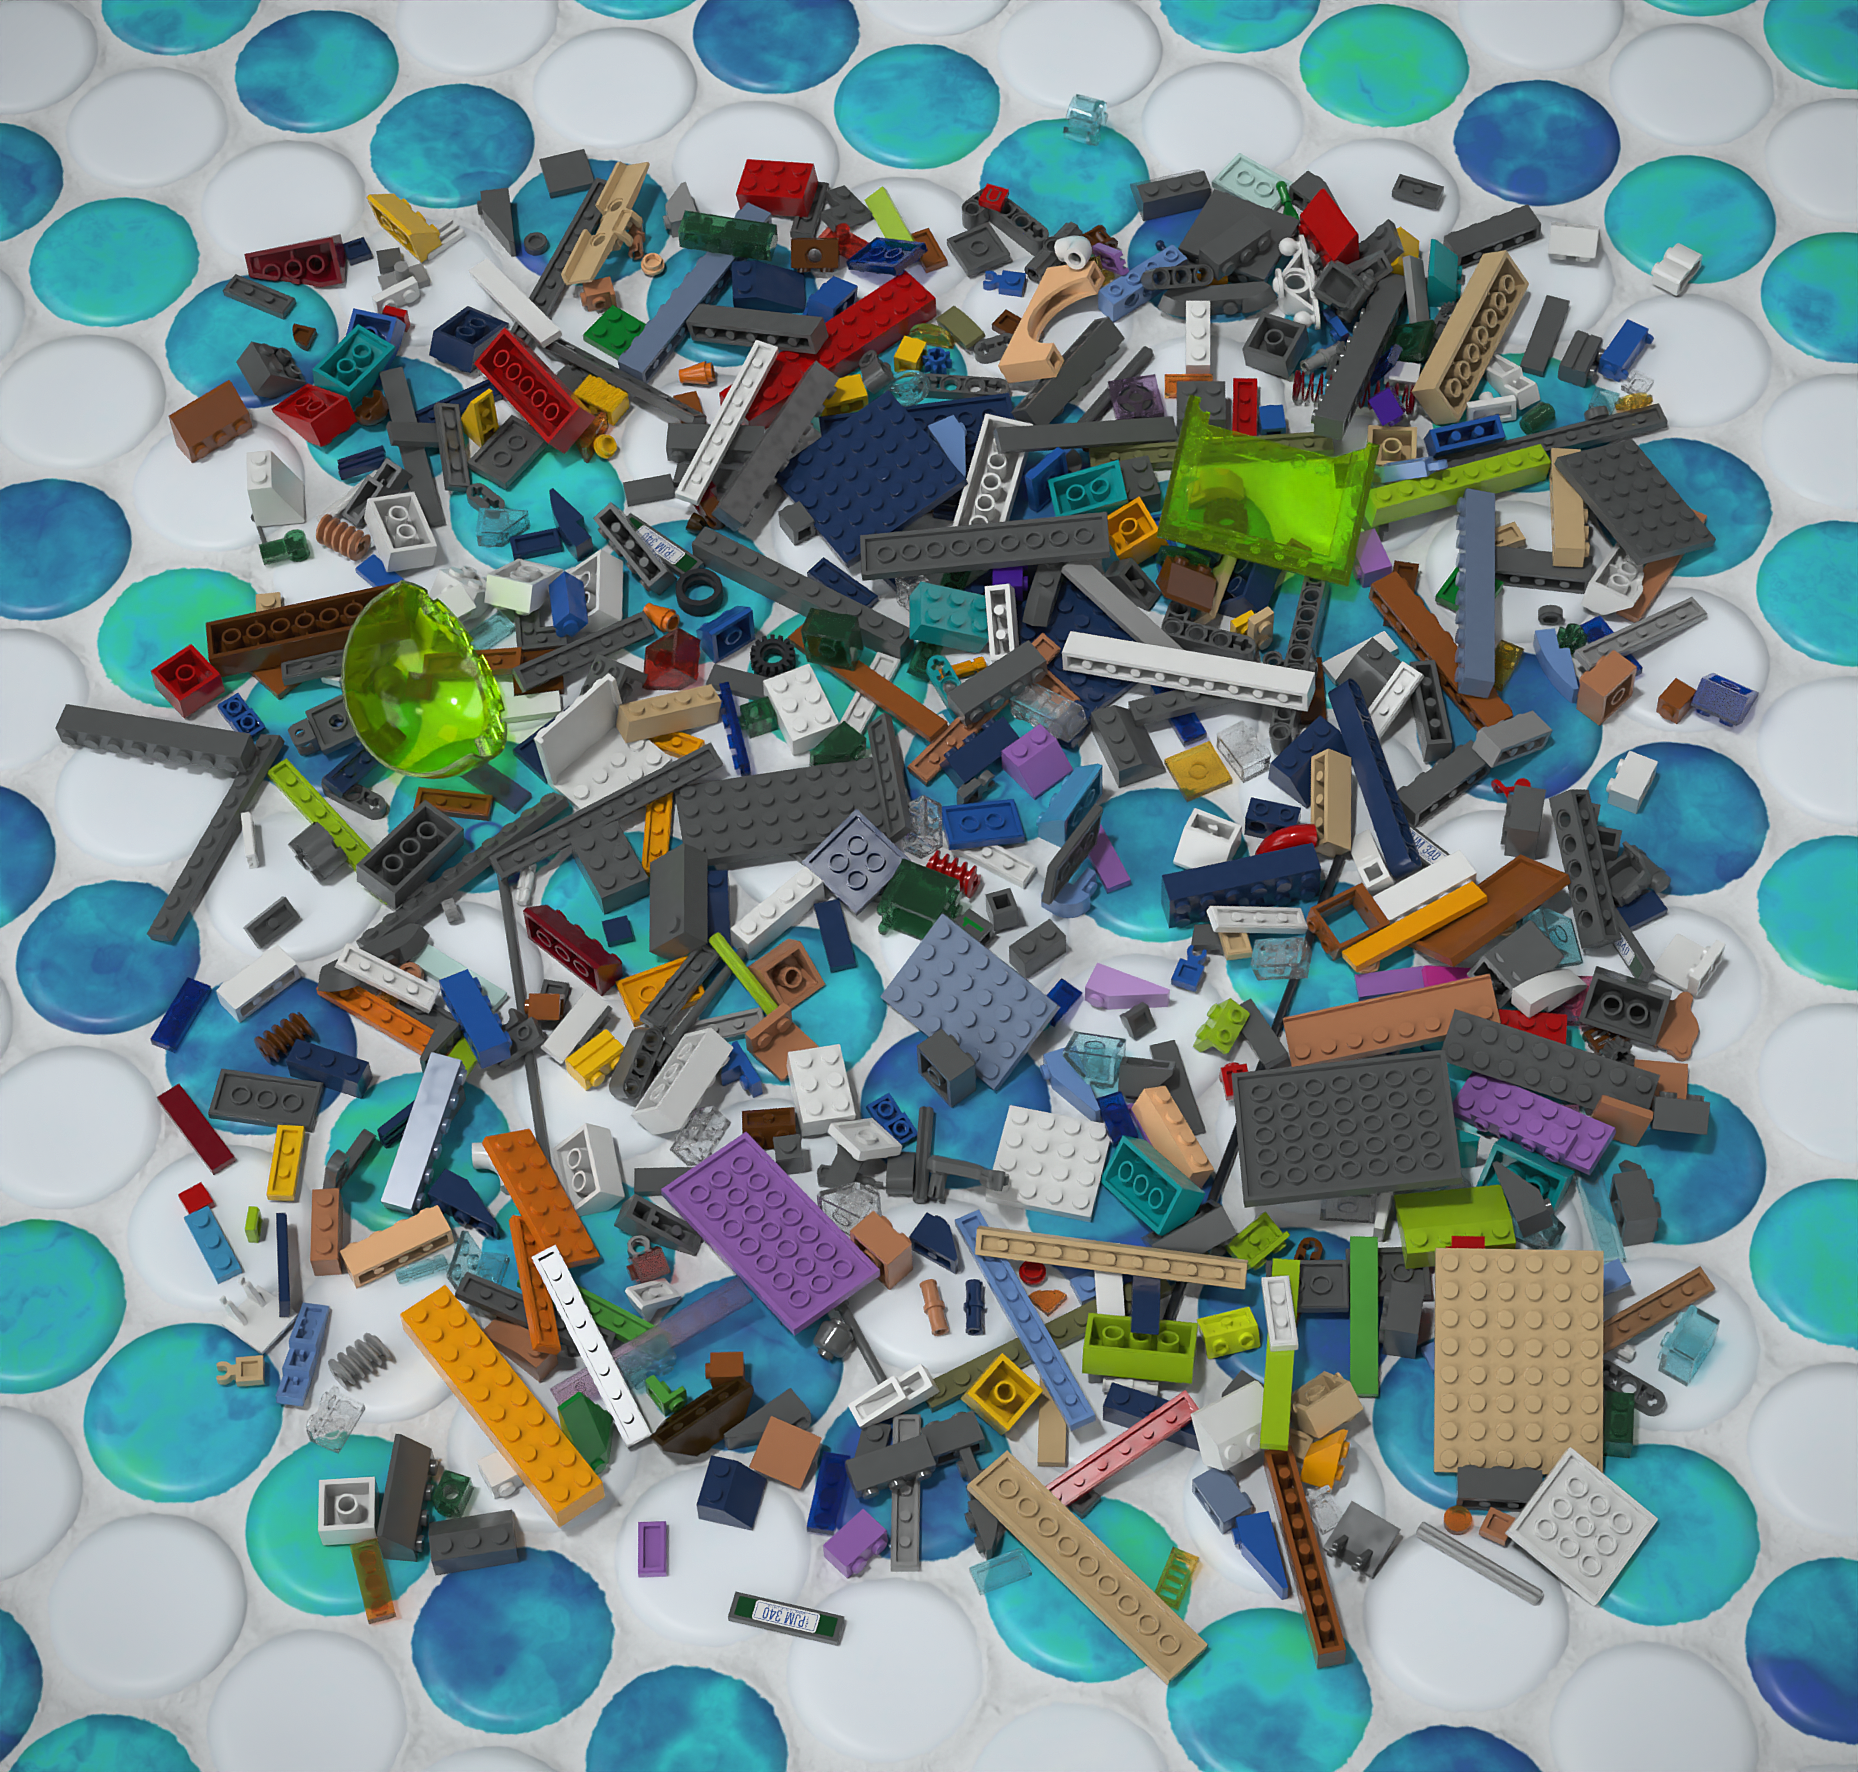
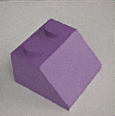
[1001,724,1073,800]

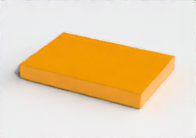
[615,955,705,1027]

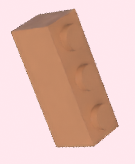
[310,1188,343,1276]

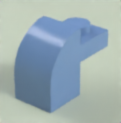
[1041,867,1098,918]

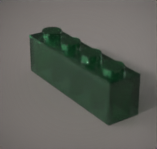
[678,210,778,261]

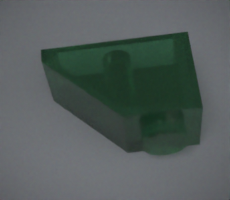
[809,721,867,766]

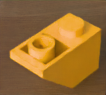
[1300,1429,1350,1491]

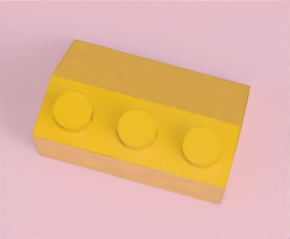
[366,193,442,263]

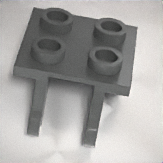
[1323,1501,1401,1578]

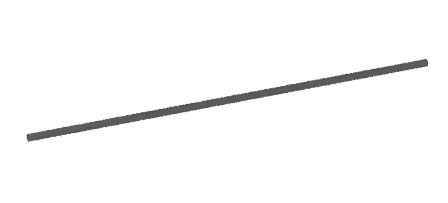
[497,876,579,1358]

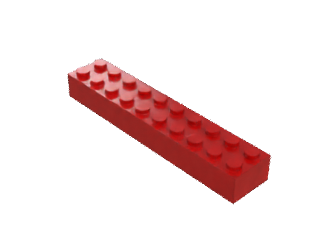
[719,270,937,430]

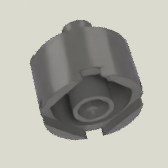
[288,822,348,883]

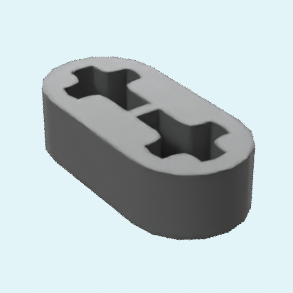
[974,333,1013,364]
[466,483,506,521]

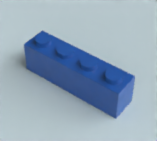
[439,969,512,1069]

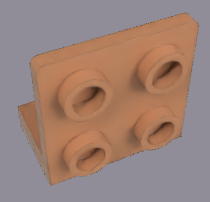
[745,1002,819,1081]

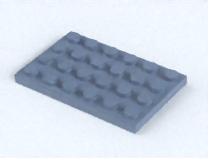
[880,913,1061,1091]

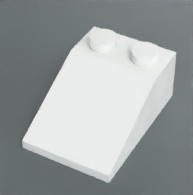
[484,559,563,615]

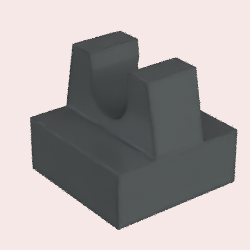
[1119,1002,1156,1039]

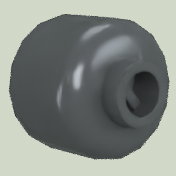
[813,1318,853,1361]

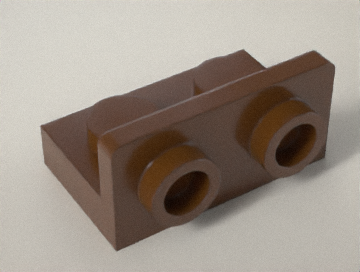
[742,1107,796,1149]

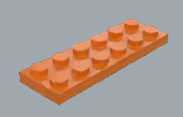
[482,1129,600,1268]

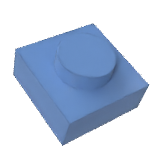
[1070,1270,1096,1306]

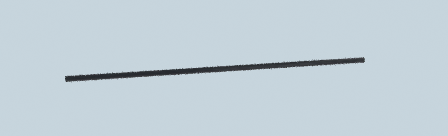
[1162,855,1345,1321]

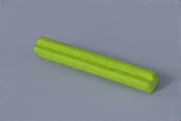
[709,932,778,1015]

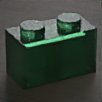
[1603,1391,1635,1458]

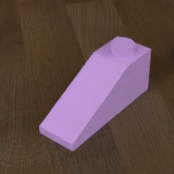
[1085,963,1170,1010]

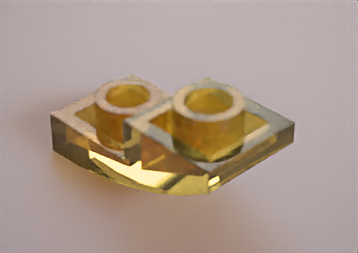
[1493,639,1524,692]

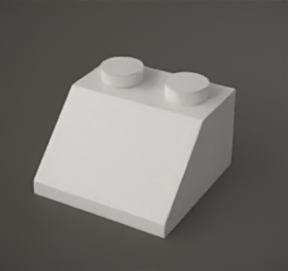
[1548,221,1599,262]

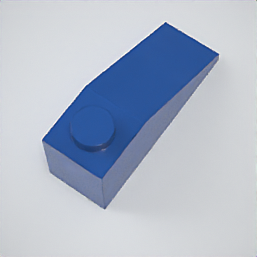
[1231,1511,1288,1600]

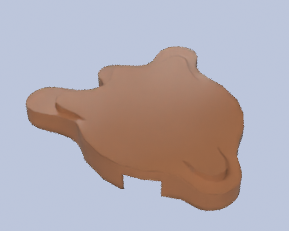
[1652,992,1699,1061]

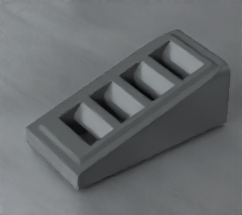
[420,1017,462,1073]

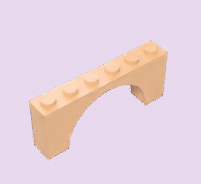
[998,261,1105,383]

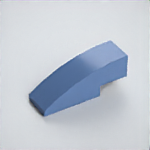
[1533,628,1579,704]

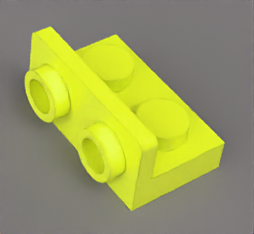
[1196,1307,1260,1359]

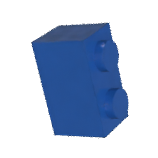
[807,276,858,323]

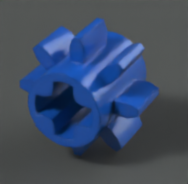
[922,347,952,375]

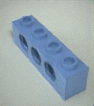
[1098,244,1187,323]

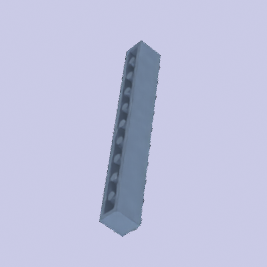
[618,202,772,384]
[1455,488,1495,698]

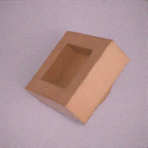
[1479,1507,1516,1546]

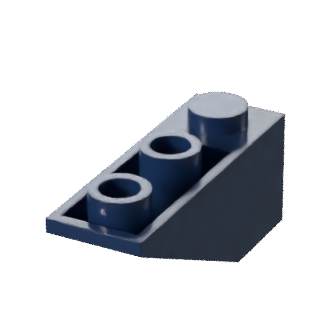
[428,1169,500,1240]

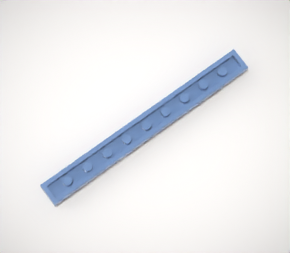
[955,1209,1096,1431]

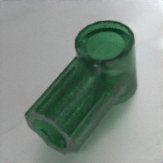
[258,529,310,565]

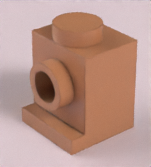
[580,276,617,312]

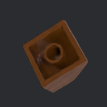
[1155,555,1217,614]

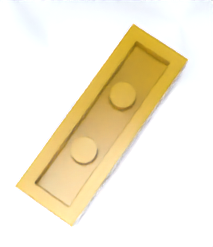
[266,1125,305,1201]

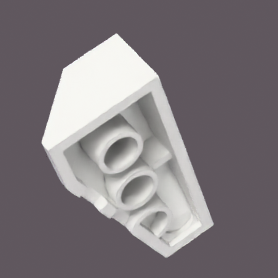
[1580,542,1644,615]

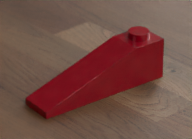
[244,234,346,287]

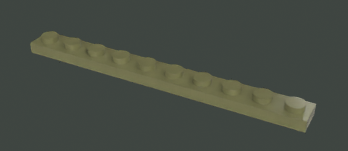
[1089,432,1334,469]
[925,1279,1172,1413]

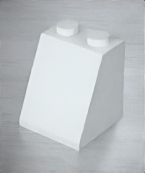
[246,450,305,527]

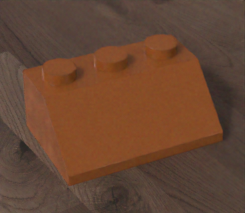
[169,380,252,463]

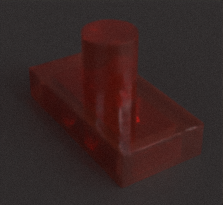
[818,223,870,264]

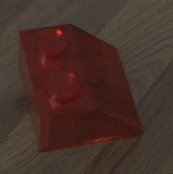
[642,627,701,691]

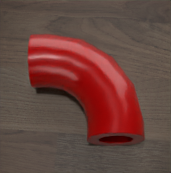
[1255,824,1317,855]

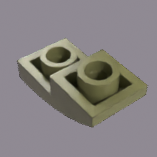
[936,306,985,350]

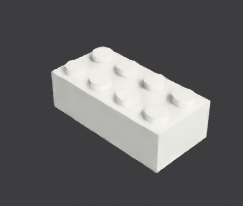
[631,1028,733,1135]

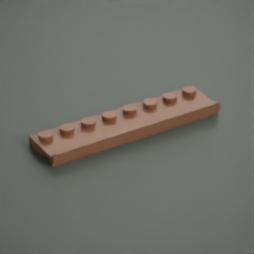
[1283,974,1501,1067]

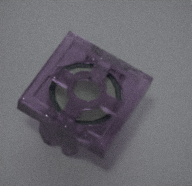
[1108,374,1164,420]

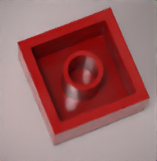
[151,644,225,719]

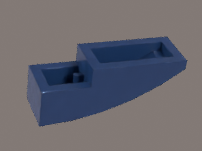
[549,488,593,562]
[1130,1275,1160,1335]

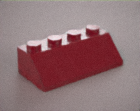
[523,905,624,996]

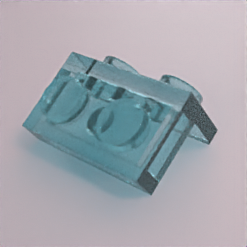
[616,1334,677,1390]

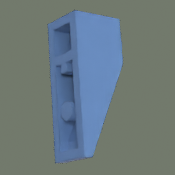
[928,415,967,492]
[1040,1045,1100,1123]

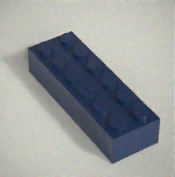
[1161,843,1321,928]

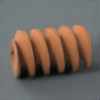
[316,514,371,561]

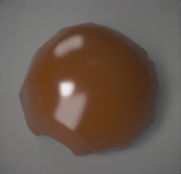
[354,390,389,426]

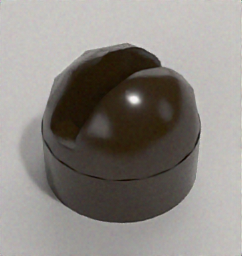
[686,512,706,534]

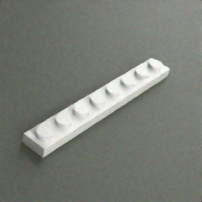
[675,340,779,506]

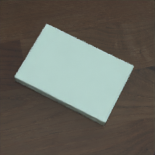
[1212,153,1293,211]

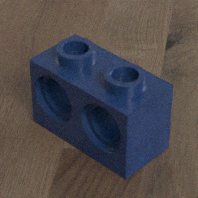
[1244,797,1301,839]

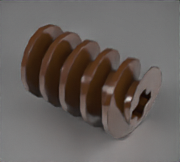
[254,1012,315,1063]

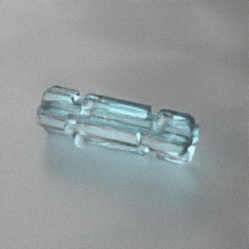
[395,1254,448,1284]

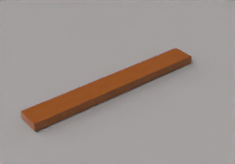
[787,622,948,742]

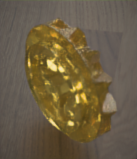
[1614,392,1653,411]

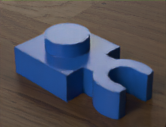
[983,270,1026,297]
[1321,307,1350,346]
[1171,945,1207,992]

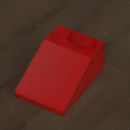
[272,383,357,447]

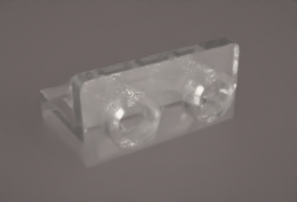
[306,1385,366,1454]

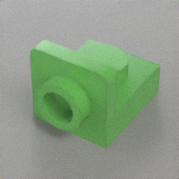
[645,1374,688,1416]

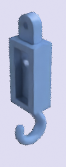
[1353,456,1448,487]

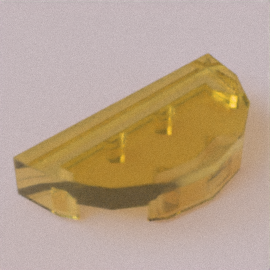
[908,323,955,349]

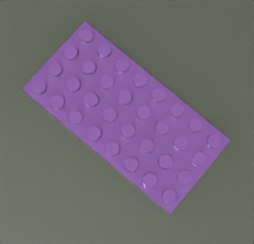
[661,1132,880,1336]

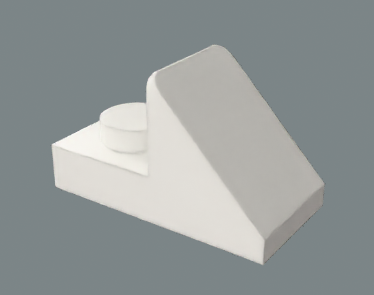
[625,1278,680,1323]

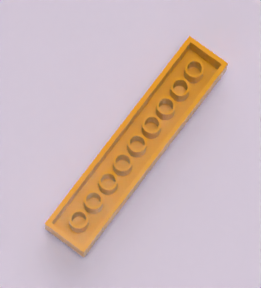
[400,1285,605,1528]

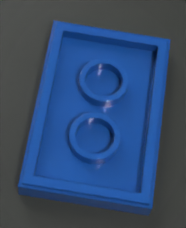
[939,799,1025,850]

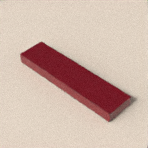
[157,1084,236,1175]

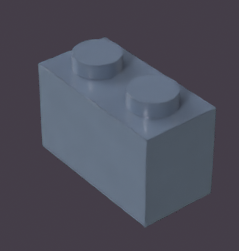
[1192,1468,1253,1535]

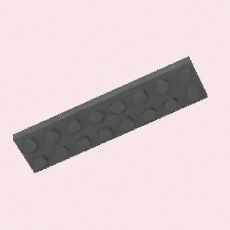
[1442,1009,1660,1110]

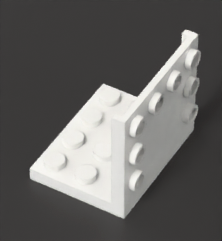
[534,673,672,811]

